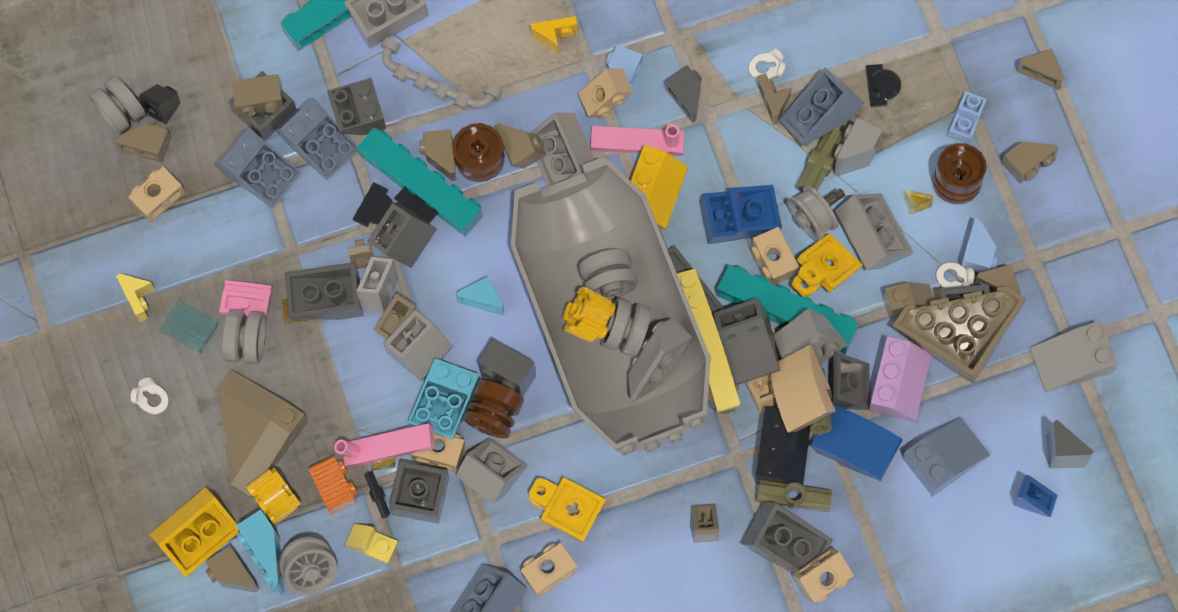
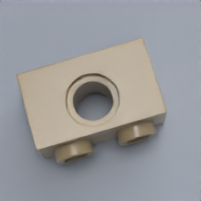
[578,68,633,118]
[128,166,185,223]
[750,227,799,285]
[410,433,466,473]
[521,543,578,598]
[792,548,854,603]

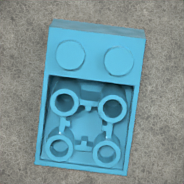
[408,358,480,440]
[236,510,285,596]

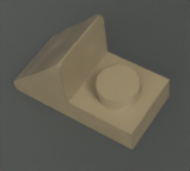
[757,73,792,125]
[374,292,417,339]

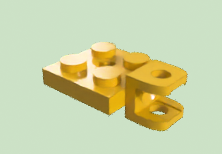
[792,233,863,297]
[529,477,606,543]

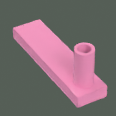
[590,124,685,156]
[334,423,435,468]

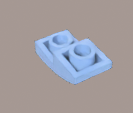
[948,91,987,144]

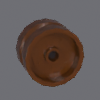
[452,123,505,182]

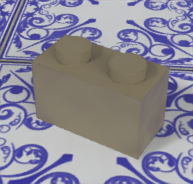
[231,74,284,117]

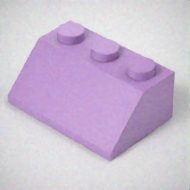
[869,336,932,423]

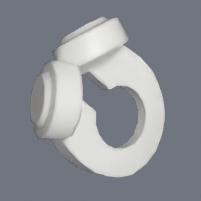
[749,48,786,80]
[936,263,975,288]
[131,377,169,415]

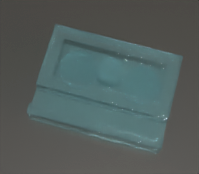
[160,300,219,353]

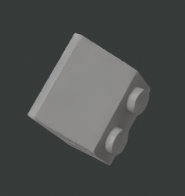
[455,437,527,504]

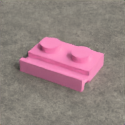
[219,280,273,321]

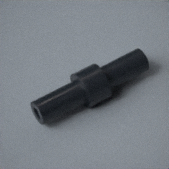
[364,471,391,519]

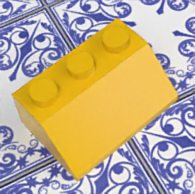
[631,145,688,231]
[149,487,240,577]

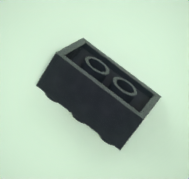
[755,406,810,486]

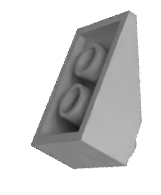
[1030,321,1118,393]

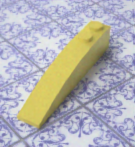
[677,269,740,413]

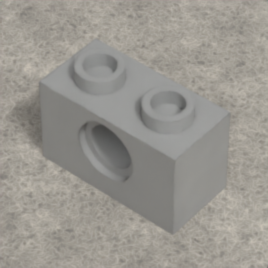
[357,257,399,313]

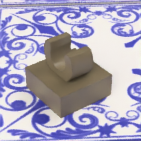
[348,239,374,269]

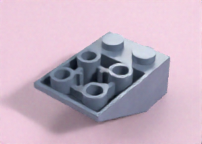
[275,97,357,180]
[214,127,301,208]

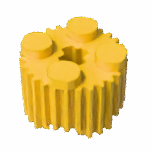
[562,287,616,342]
[246,468,301,525]

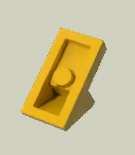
[530,16,578,53]

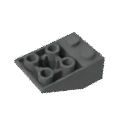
[714,298,780,386]

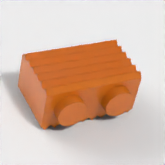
[308,456,358,515]

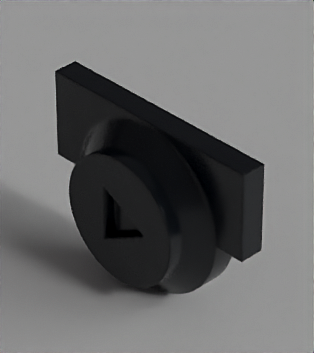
[866,64,901,107]
[352,182,393,228]
[394,186,439,223]

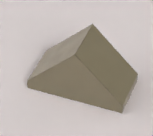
[1017,49,1064,90]
[975,264,1022,295]
[692,504,719,543]

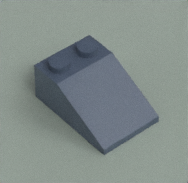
[779,67,864,146]
[903,417,990,497]

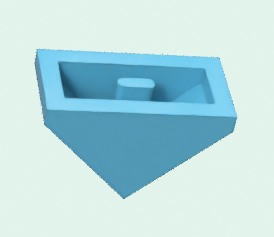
[456,276,504,316]

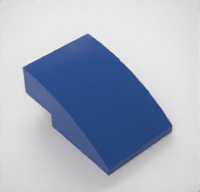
[699,185,782,244]
[811,404,903,481]

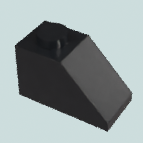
[138,84,180,125]

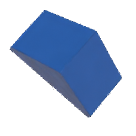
[1014,475,1058,517]

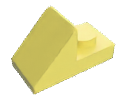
[116,274,155,322]
[344,524,399,565]

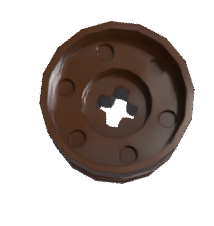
[933,143,987,204]
[462,380,524,439]

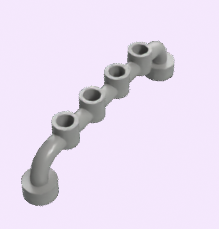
[380,37,503,110]

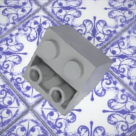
[833,118,883,176]
[774,308,847,364]
[384,309,453,381]

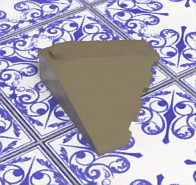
[893,286,1026,383]
[217,369,308,498]

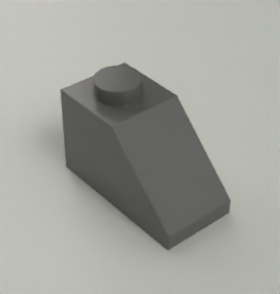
[665,65,702,123]

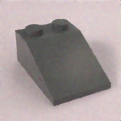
[285,263,364,320]
[741,502,833,574]

